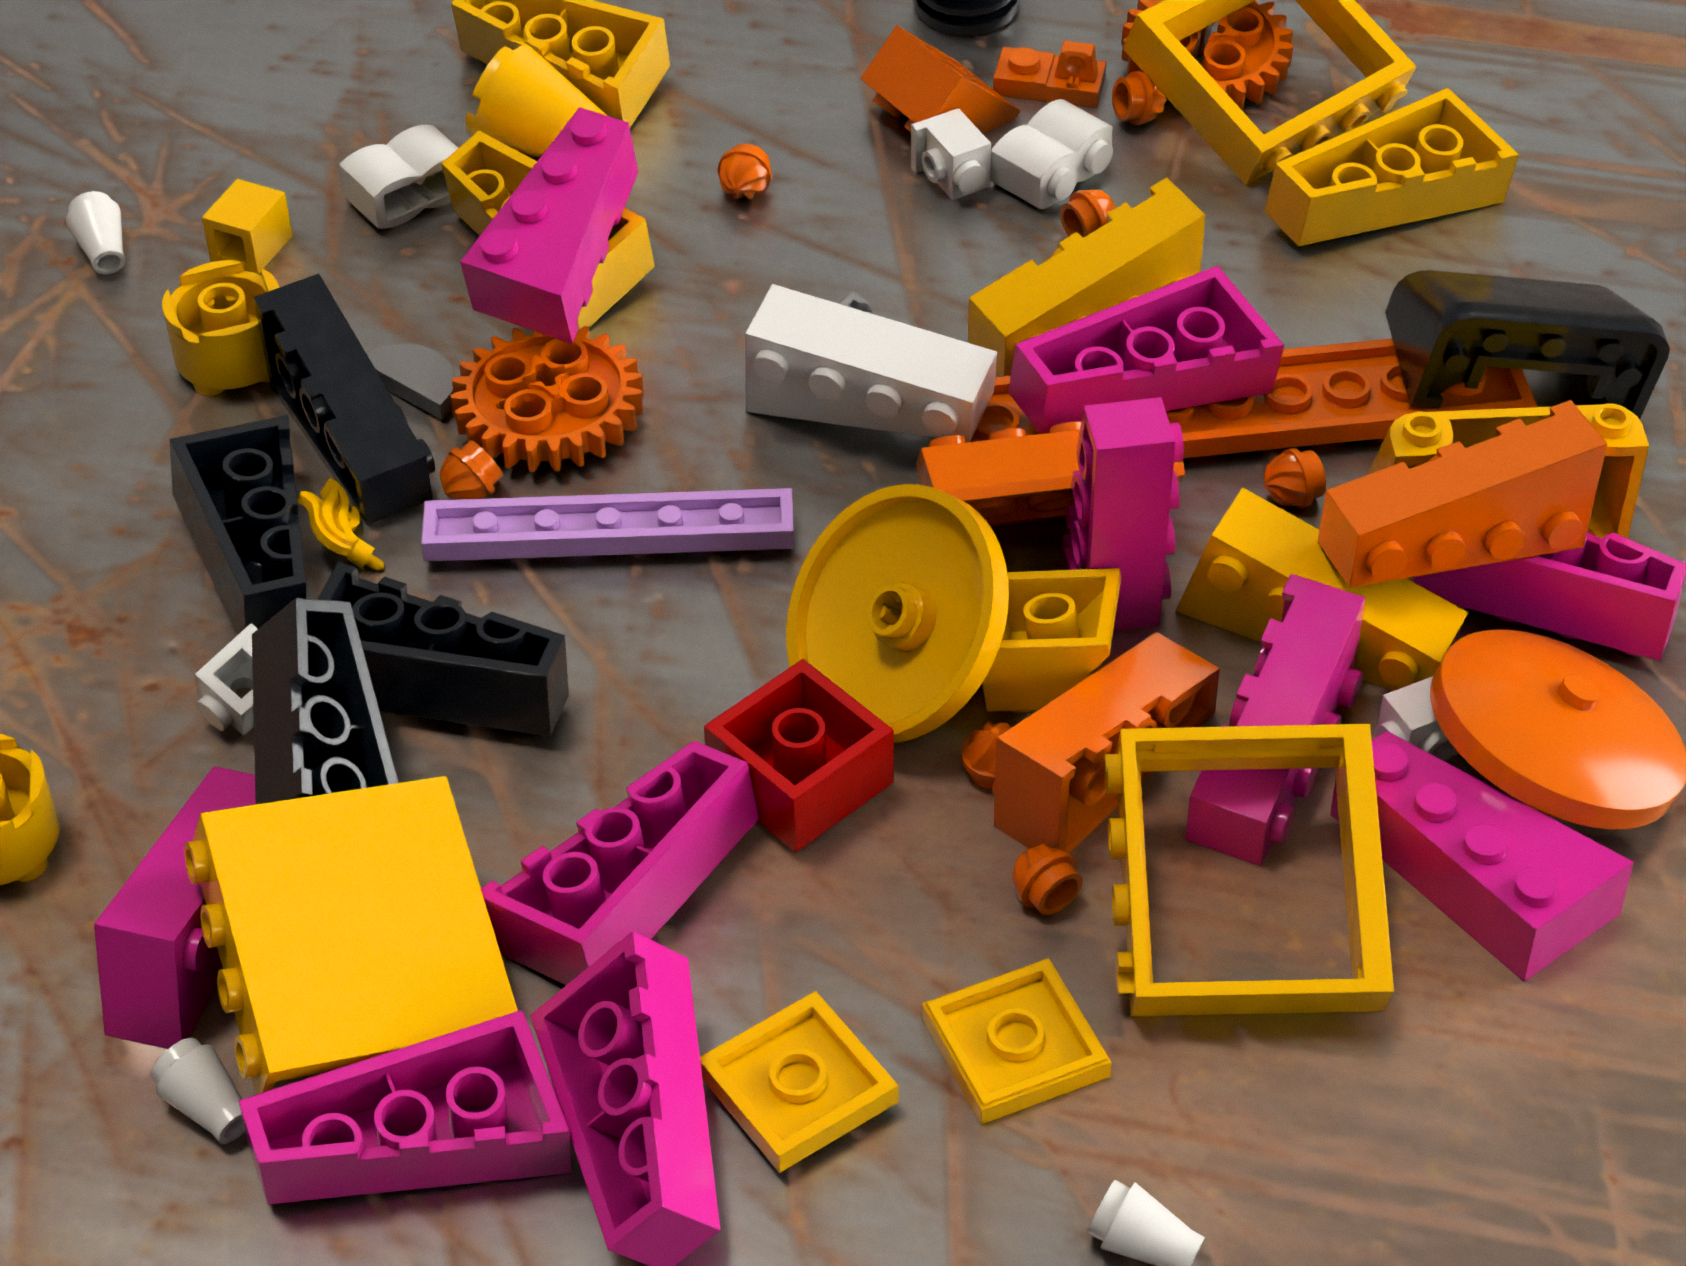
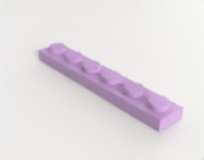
[421,488,794,561]

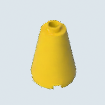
[465,40,608,158]

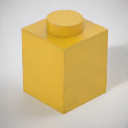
[202,179,293,274]

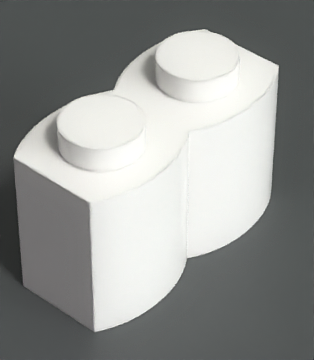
[991,99,1113,209]
[339,124,458,229]

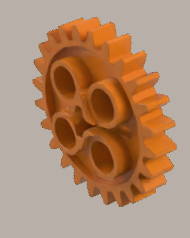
[1121,0,1294,110]
[450,326,644,472]

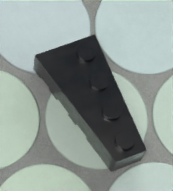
[253,273,436,525]
[170,415,306,634]
[317,562,569,736]
[252,598,399,805]

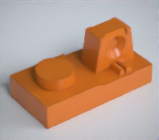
[993,40,1107,108]

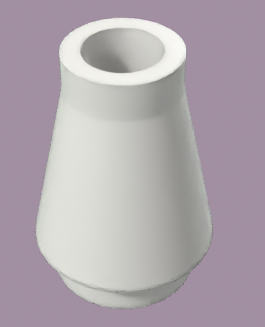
[66,191,126,275]
[151,1038,245,1144]
[1087,1180,1205,1266]

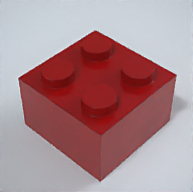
[704,659,894,853]

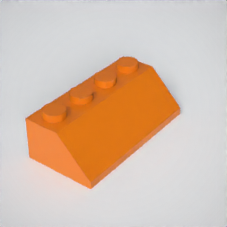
[916,421,1185,527]

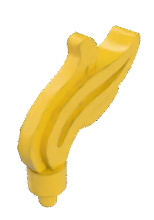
[297,478,385,571]

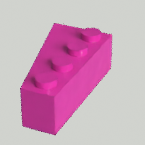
[460,107,638,344]
[1008,266,1284,433]
[1061,397,1184,631]
[1413,531,1686,661]
[1185,573,1366,866]
[1330,731,1634,982]
[481,741,759,985]
[94,766,256,1049]
[530,931,721,1266]
[238,1010,572,1205]

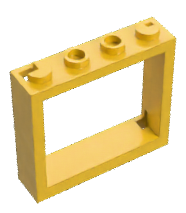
[1123,0,1417,185]
[1104,724,1394,1017]

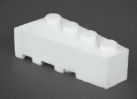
[745,284,997,442]

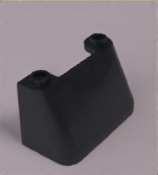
[1385,270,1670,420]

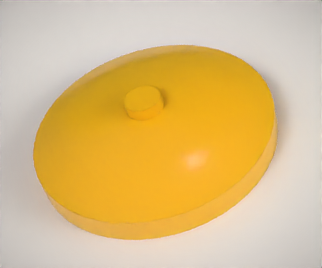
[786,484,1009,743]

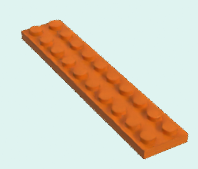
[970,338,1537,458]

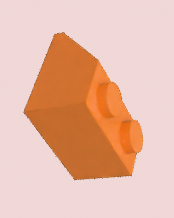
[860,25,1020,134]

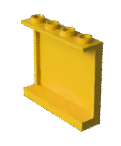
[184,776,518,1095]

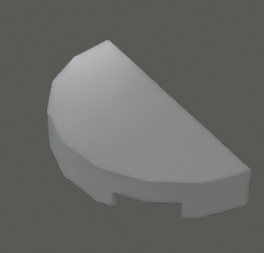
[366,343,456,421]

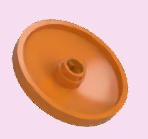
[1430,630,1686,829]

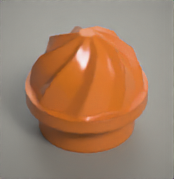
[1112,71,1167,125]
[717,143,772,200]
[1060,190,1116,238]
[440,440,503,500]
[1264,448,1326,509]
[961,721,1012,789]
[1012,843,1083,915]

